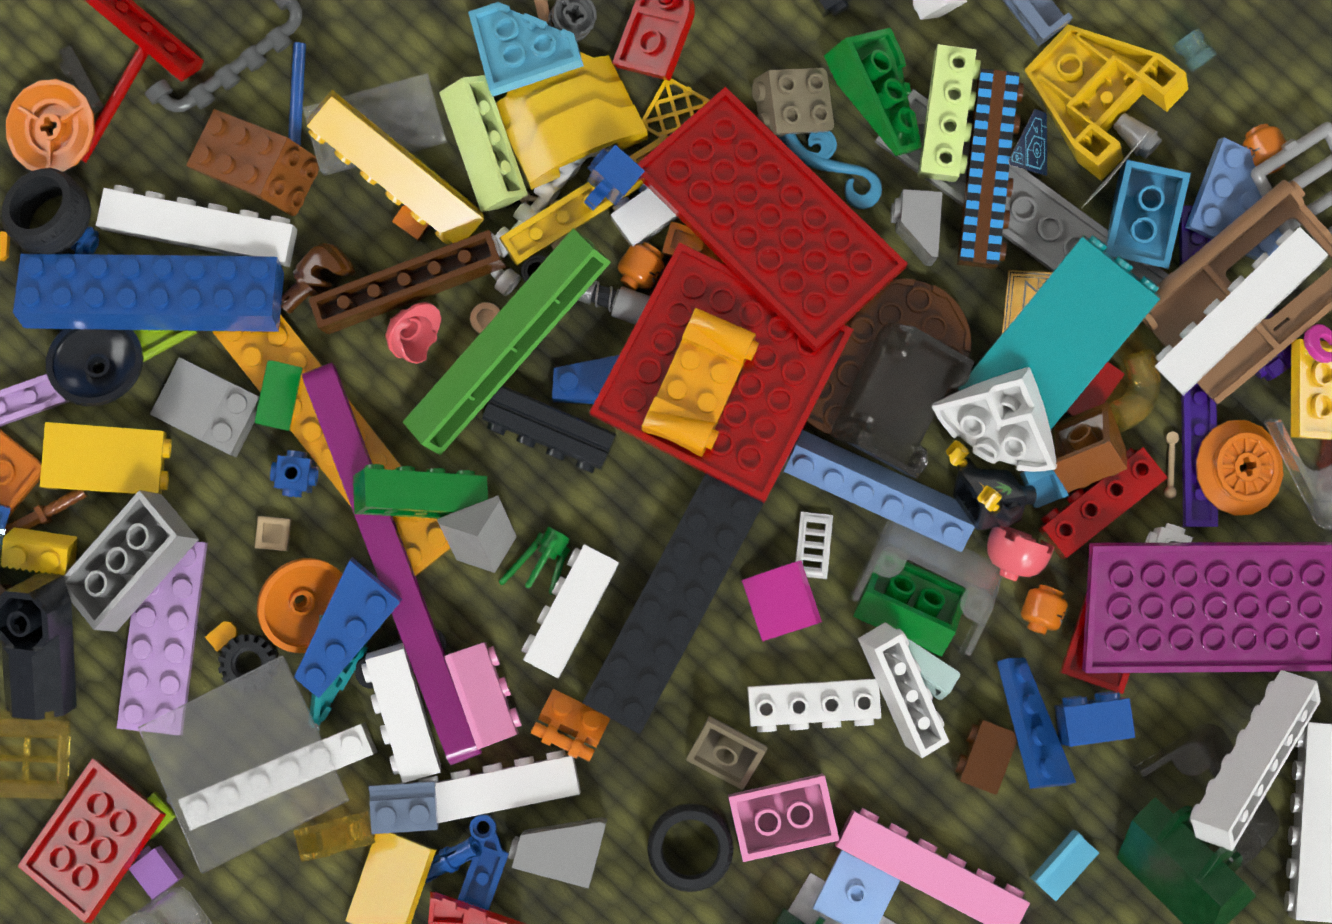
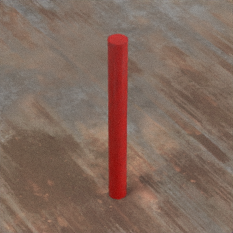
[81,47,149,163]

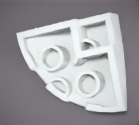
[932,367,1057,472]

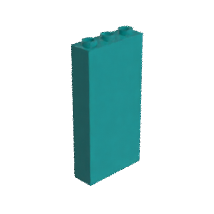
[958,235,1160,430]

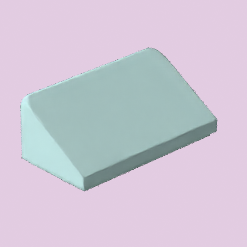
[908,639,960,700]

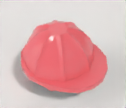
[385,302,441,364]

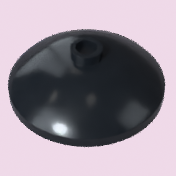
[46,329,144,406]

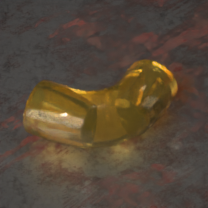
[1109,349,1161,433]

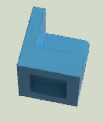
[1020,470,1069,508]

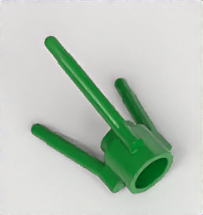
[499,527,570,595]

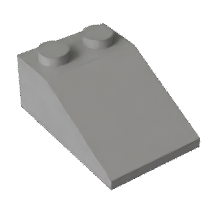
[150,357,260,458]

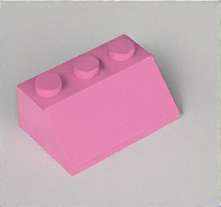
[444,642,522,750]

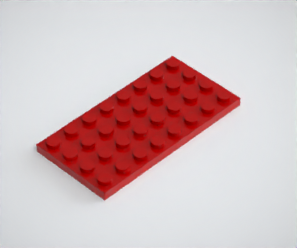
[637,87,908,352]

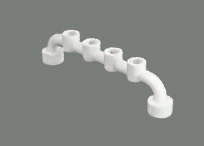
[491,146,613,296]

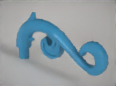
[779,131,882,209]

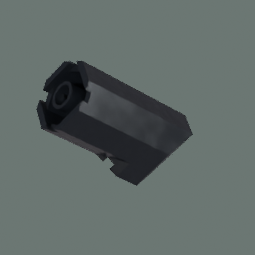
[0,573,77,720]

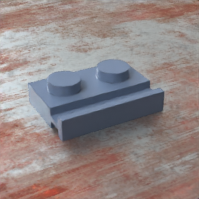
[369,781,438,834]

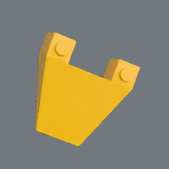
[1025,24,1188,181]

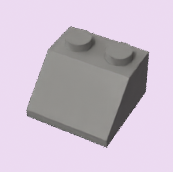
[890,189,942,266]

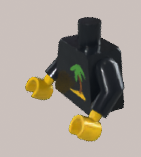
[946,440,1037,530]

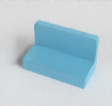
[1030,830,1099,901]

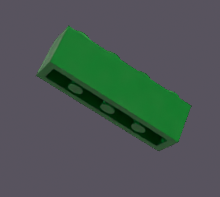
[353,464,488,519]

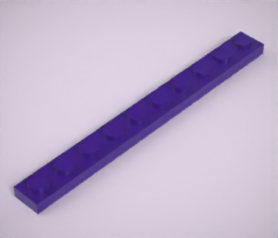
[1179,206,1218,527]

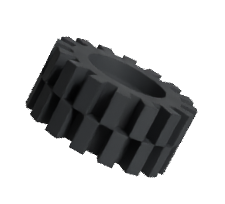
[218,634,280,693]

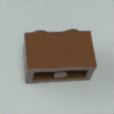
[954,719,1017,795]

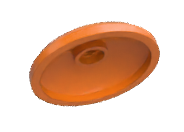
[257,558,343,653]

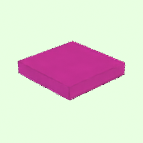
[742,560,822,641]

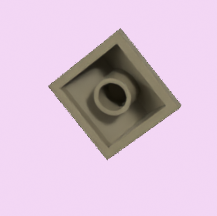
[686,715,768,790]

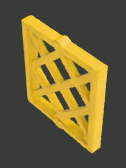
[642,78,710,140]

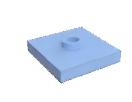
[812,850,900,924]

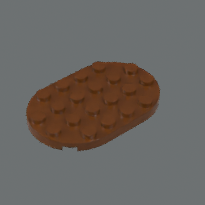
[807,279,971,438]

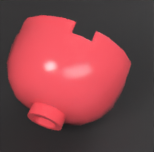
[987,526,1055,581]

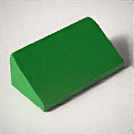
[255,360,303,431]

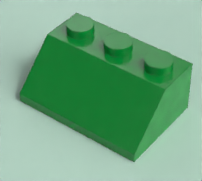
[853,550,969,657]

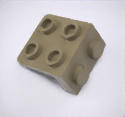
[752,68,834,138]

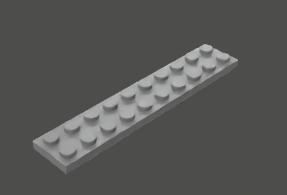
[875,89,1169,330]

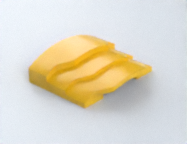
[496,52,648,190]

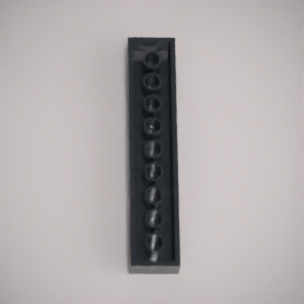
[583,447,794,734]

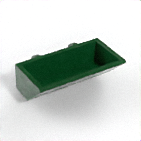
[1117,797,1257,924]

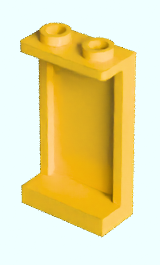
[39,422,172,494]

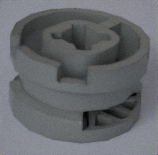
[548,0,597,42]

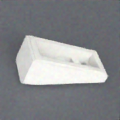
[795,512,833,579]

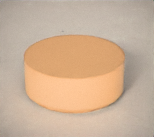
[470,302,500,334]

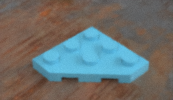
[468,2,584,97]

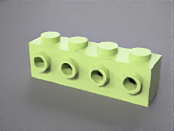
[917,44,981,182]
[439,75,528,212]

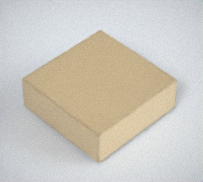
[255,516,292,551]

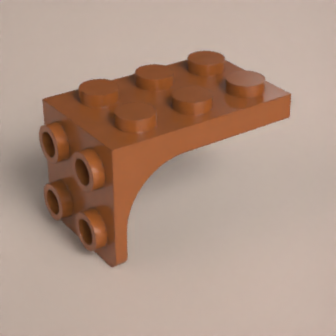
[186,109,321,216]

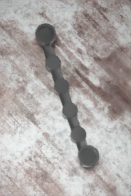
[145,0,302,112]

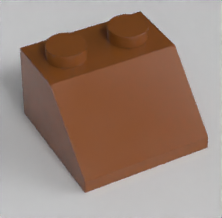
[1051,402,1127,492]

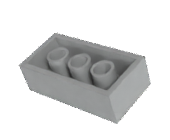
[63,490,199,632]

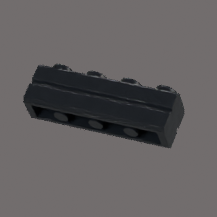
[482,386,617,474]

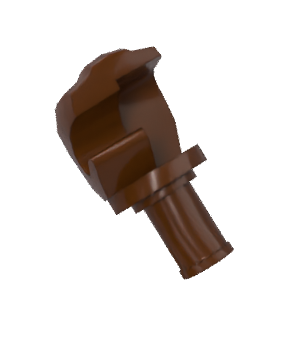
[281,243,356,314]

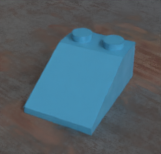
[1105,160,1191,269]

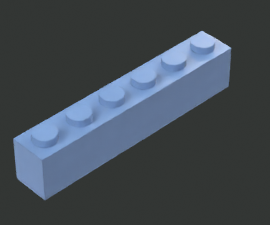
[784,430,975,553]

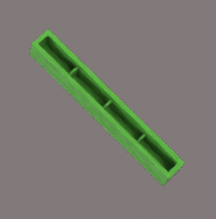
[403,228,611,455]

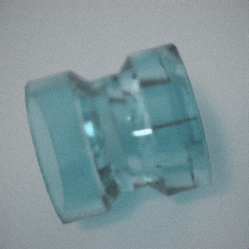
[1173,28,1217,73]

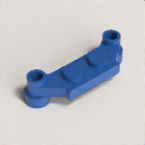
[458,814,509,911]

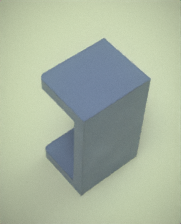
[1003,0,1073,47]

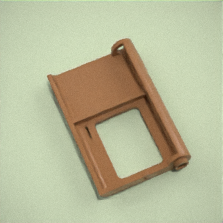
[1142,180,1332,404]

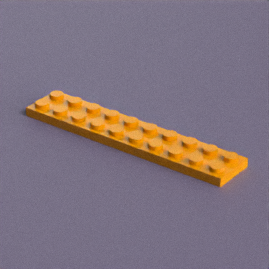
[212,313,451,576]

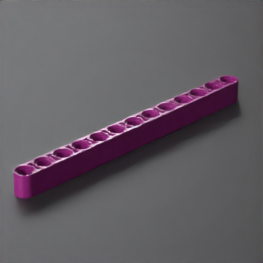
[302,362,482,765]

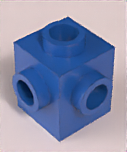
[270,450,319,498]

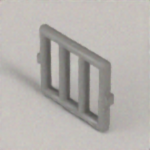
[1251,122,1332,247]

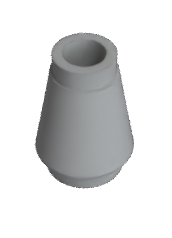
[1113,113,1162,159]

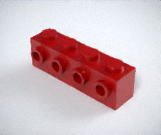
[1038,447,1168,559]

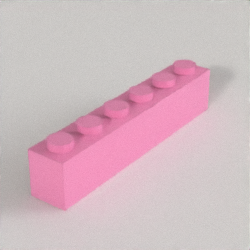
[835,808,1030,924]

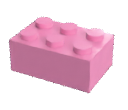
[728,773,839,862]

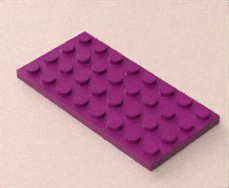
[1082,542,1332,673]

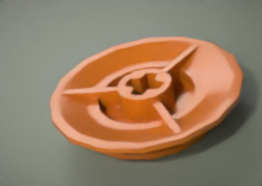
[6,79,95,172]
[1196,420,1284,516]

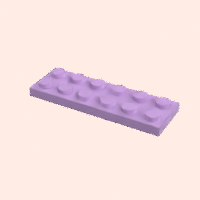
[117,542,207,736]

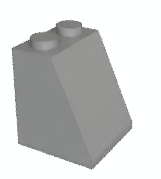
[508,817,607,889]

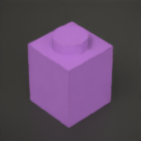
[129,846,184,900]

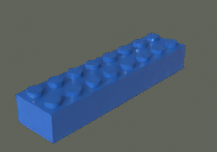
[13,254,284,332]

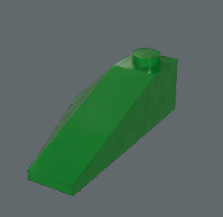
[824,27,922,156]

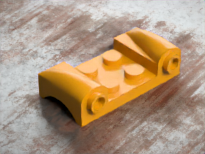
[642,308,759,457]

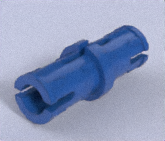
[426,836,482,883]

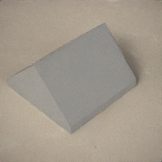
[437,496,516,573]

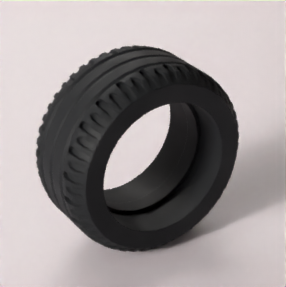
[1,168,91,255]
[647,804,734,892]

